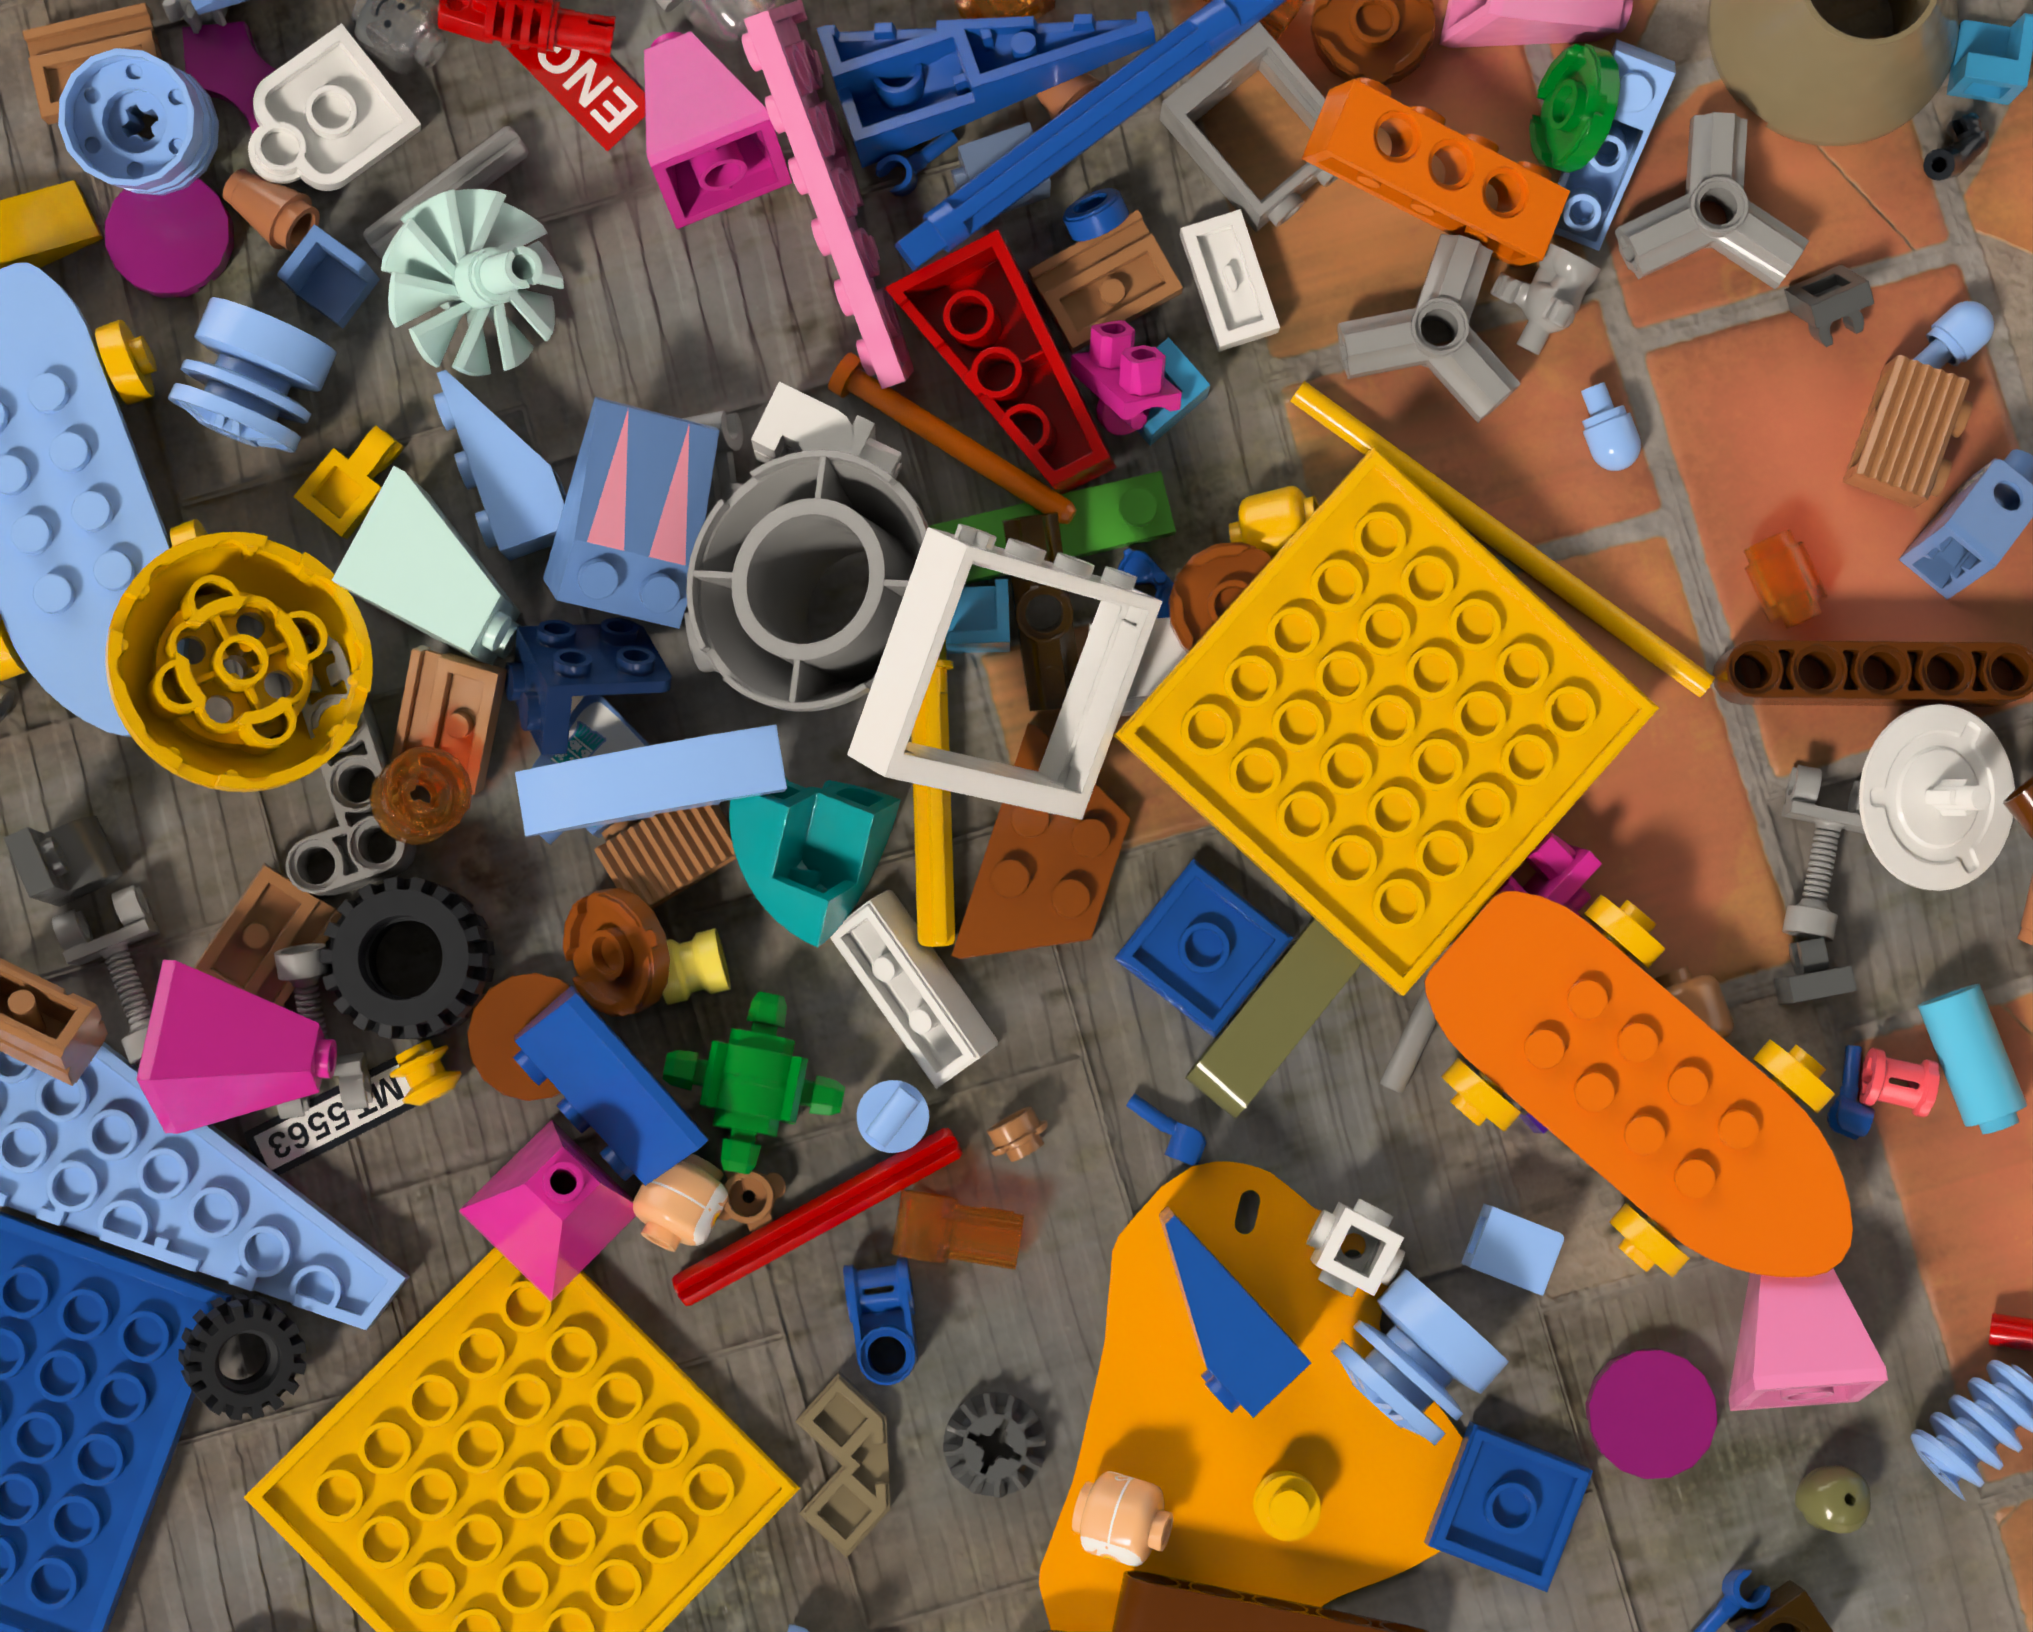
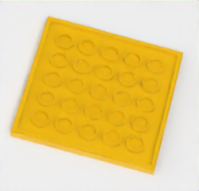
[1114,446,1659,996]
[243,1247,800,1632]

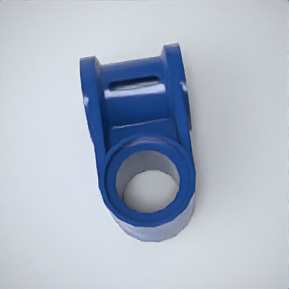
[843,1257,918,1385]

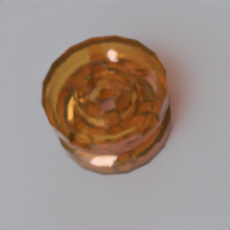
[370,746,472,845]

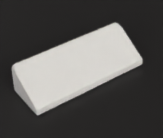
[830,890,998,1089]

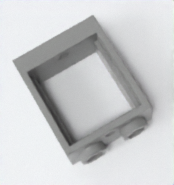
[1159,22,1338,232]

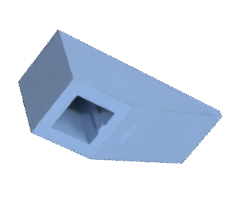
[1554,39,1676,251]
[434,370,566,561]

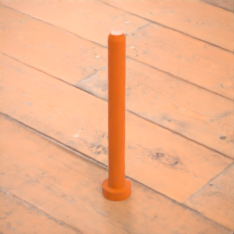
[828,352,1077,524]

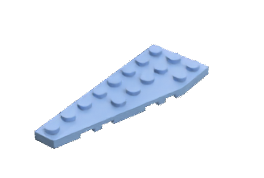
[0,1042,410,1330]

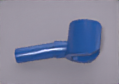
[876,131,958,197]
[1827,1045,1875,1140]
[1126,1093,1206,1166]
[1693,1569,1771,1632]

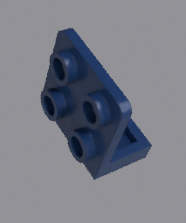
[505,618,672,755]

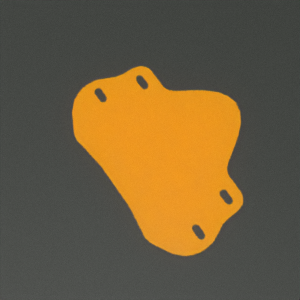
[1039,1161,1463,1632]

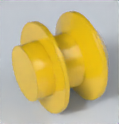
[389,1040,462,1106]
[1253,1470,1321,1541]

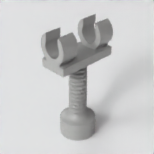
[1781,764,1865,942]
[52,885,160,1065]
[274,943,373,1119]

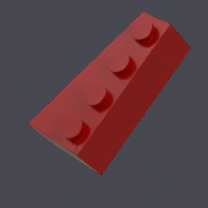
[884,229,1117,494]

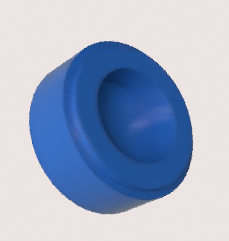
[1063,188,1129,241]

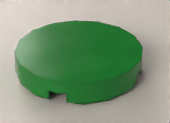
[1529,44,1620,173]

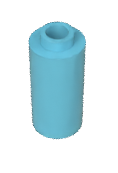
[1918,984,2027,1134]

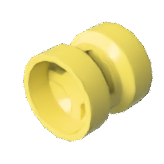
[663,928,731,1005]

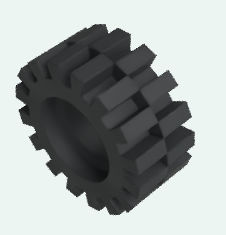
[178,1293,307,1420]

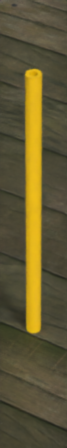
[1290,381,1715,698]

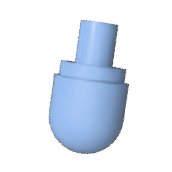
[1913,301,1994,369]
[1581,382,1641,471]

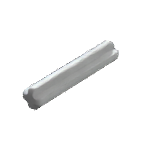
[363,126,529,259]

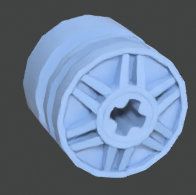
[58,48,219,196]
[168,297,337,453]
[1331,1269,1509,1446]

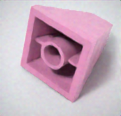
[1439,0,1633,48]
[1728,1268,1888,1411]

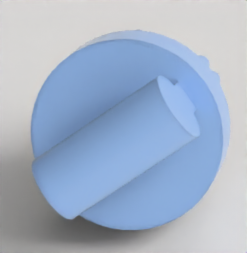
[857,1080,929,1153]

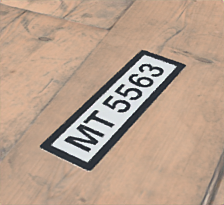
[244,1057,417,1175]

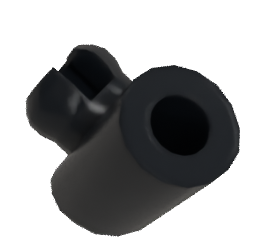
[1923,113,1989,181]

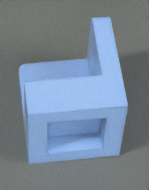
[1461,1204,1564,1296]

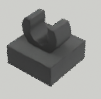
[1784,265,1874,347]
[1774,938,1857,1004]

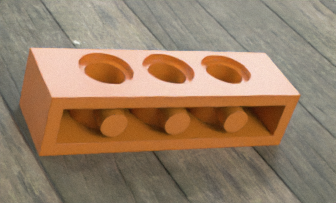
[1302,77,1570,268]

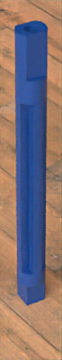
[894,0,1287,271]

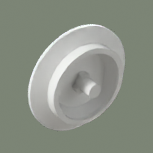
[1859,704,2015,891]

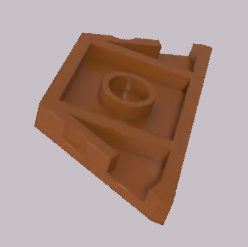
[951,723,1131,959]

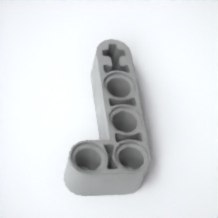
[286,635,417,897]

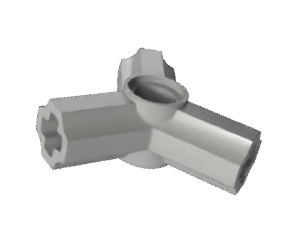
[1615,112,1809,289]
[1337,234,1521,423]

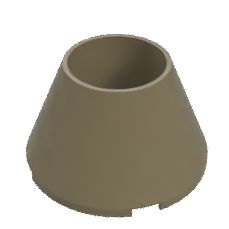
[1707,0,1959,146]

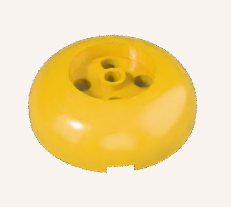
[105,532,373,792]

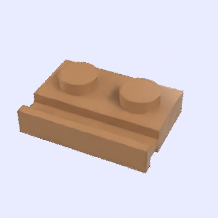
[22,3,162,125]
[1028,209,1183,354]
[390,645,507,795]
[193,863,342,1007]

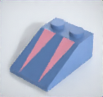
[543,397,719,629]

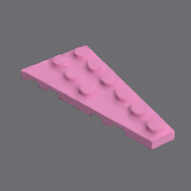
[741,0,914,389]

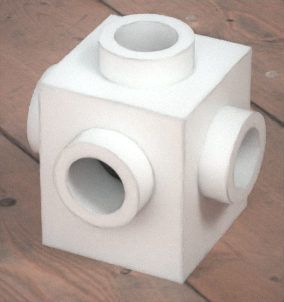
[1306,1199,1405,1297]

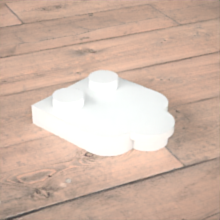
[248,23,421,191]

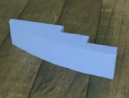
[515,724,787,837]

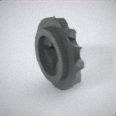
[943,1392,1046,1498]

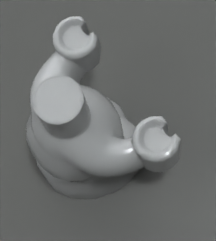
[1490,243,1601,355]

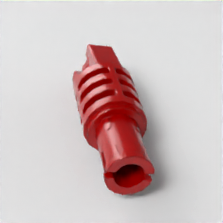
[438,0,616,57]

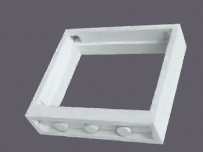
[847,524,1162,820]

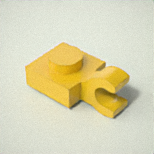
[293,425,404,539]

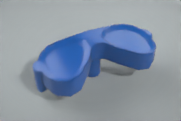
[1118,548,1174,618]

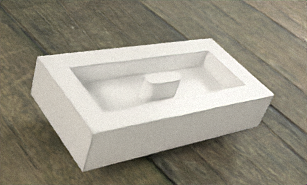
[1179,209,1280,352]

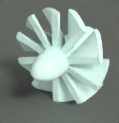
[381,189,564,376]

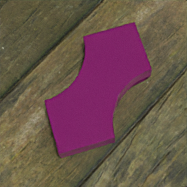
[182,21,277,134]

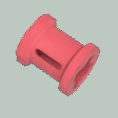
[1858,1048,1940,1118]

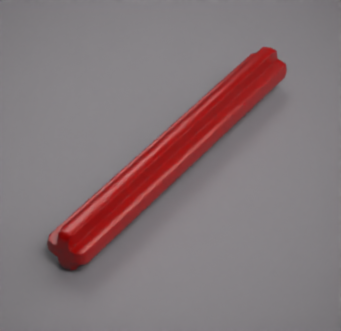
[672,1128,963,1306]

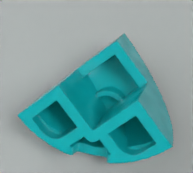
[729,777,901,948]

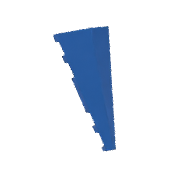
[816,11,1156,168]

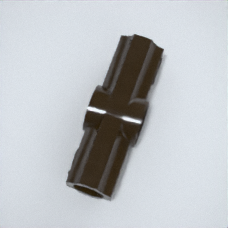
[1002,512,1078,711]

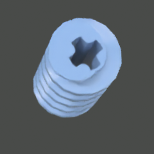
[1910,1360,2033,1501]

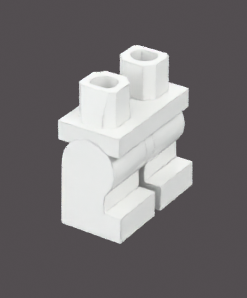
[751,382,902,479]

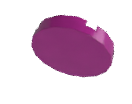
[105,178,234,298]
[1585,1348,1717,1479]

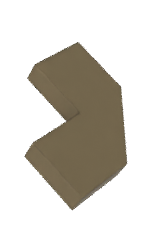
[795,1371,891,1558]

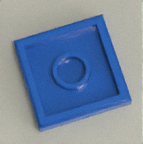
[1114,859,1293,1038]
[1424,1421,1593,1592]

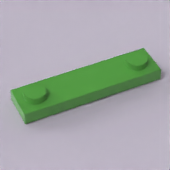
[928,471,1176,585]

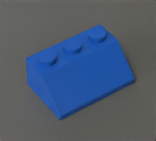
[513,985,708,1186]

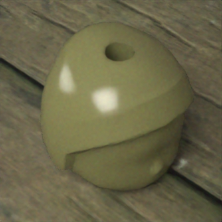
[1795,1465,1871,1533]

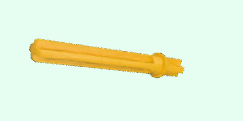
[911,638,955,947]

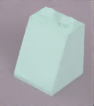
[332,466,521,665]

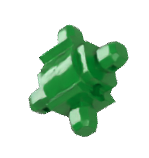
[662,992,845,1175]

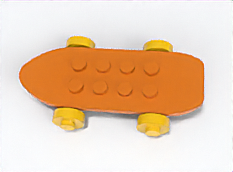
[1424,891,1853,1278]

